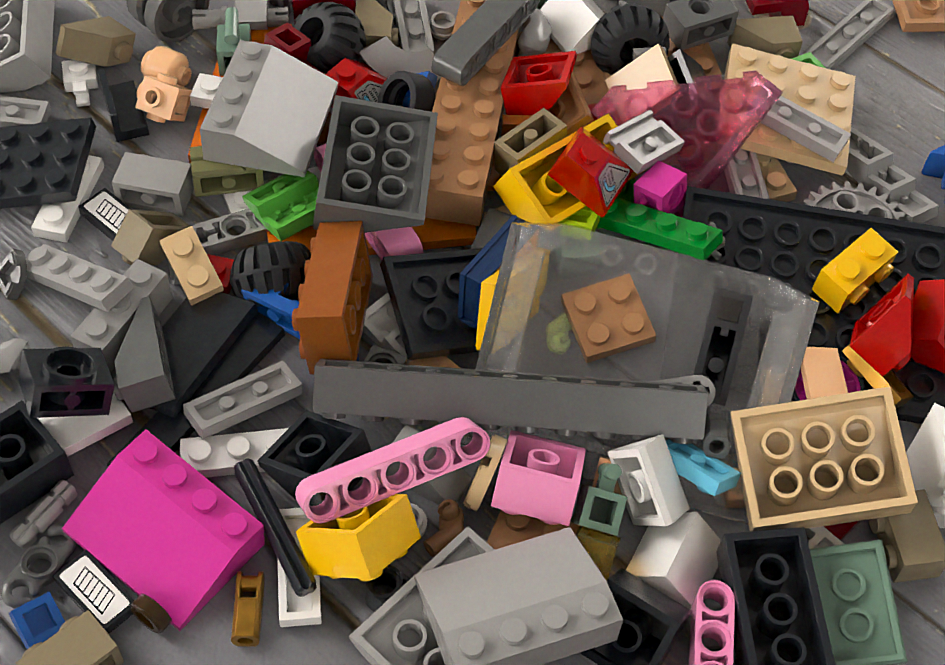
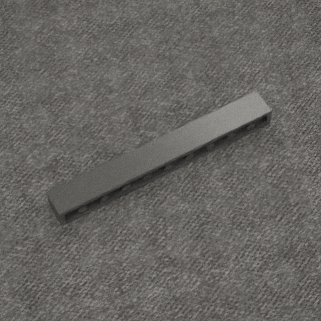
[312,359,708,444]

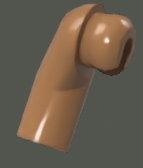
[423,499,464,558]

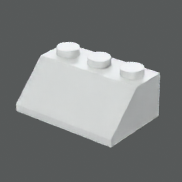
[906,403,945,528]

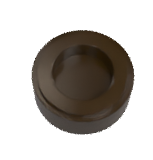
[130,594,172,633]

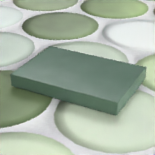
[810,539,908,665]

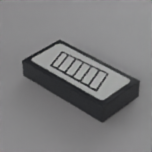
[78,188,132,241]
[53,550,134,634]

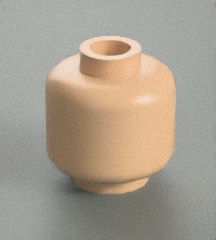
[141,46,191,86]

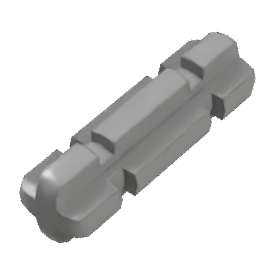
[10,480,77,549]

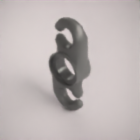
[1,525,76,609]

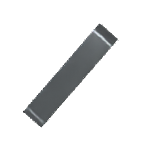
[431,0,540,86]

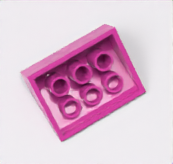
[62,429,265,631]

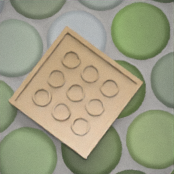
[714,44,856,176]

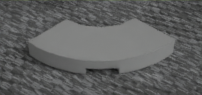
[360,36,441,81]

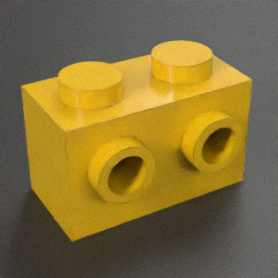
[812,228,898,314]

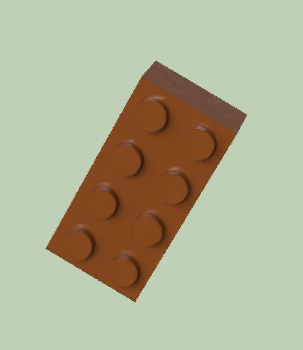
[292,221,373,374]

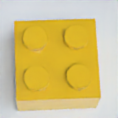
[296,494,421,581]

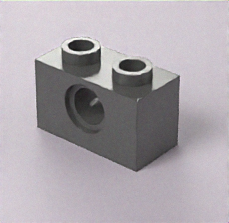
[663,0,739,50]

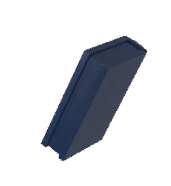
[458,215,535,328]

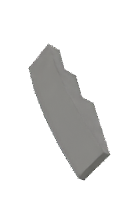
[846,127,939,223]

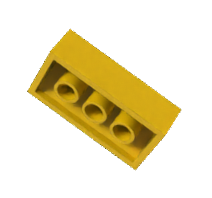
[493,113,647,230]

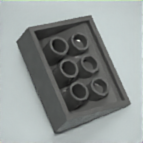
[313,95,438,233]

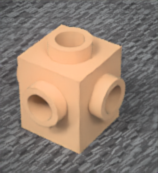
[135,73,192,123]

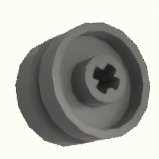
[126,0,210,43]

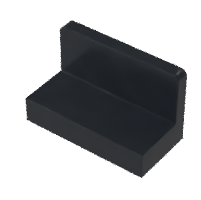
[97,69,149,142]

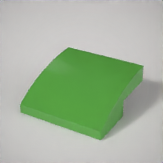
[242,170,319,241]

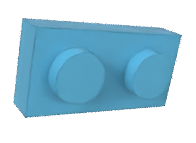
[666,439,741,496]

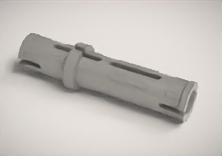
[192,6,289,30]

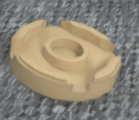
[463,434,507,512]

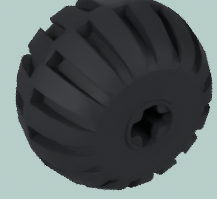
[292,1,366,74]
[591,3,670,75]
[230,241,311,307]

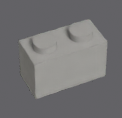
[112,152,194,216]

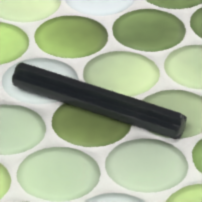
[234,458,317,597]

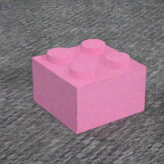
[491,430,586,526]

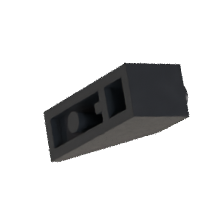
[693,287,753,406]

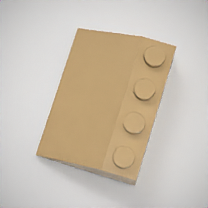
[730,386,918,532]

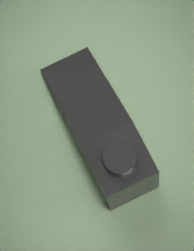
[112,296,176,413]

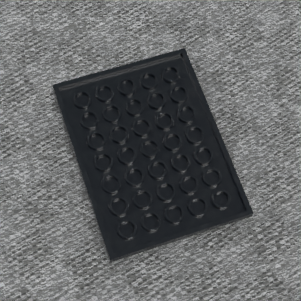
[660,186,945,424]

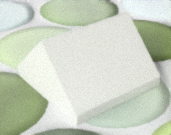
[540,0,604,54]
[607,434,690,526]
[626,512,721,609]

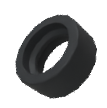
[378,71,435,112]

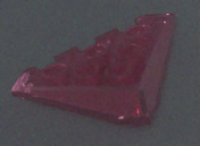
[591,71,782,189]

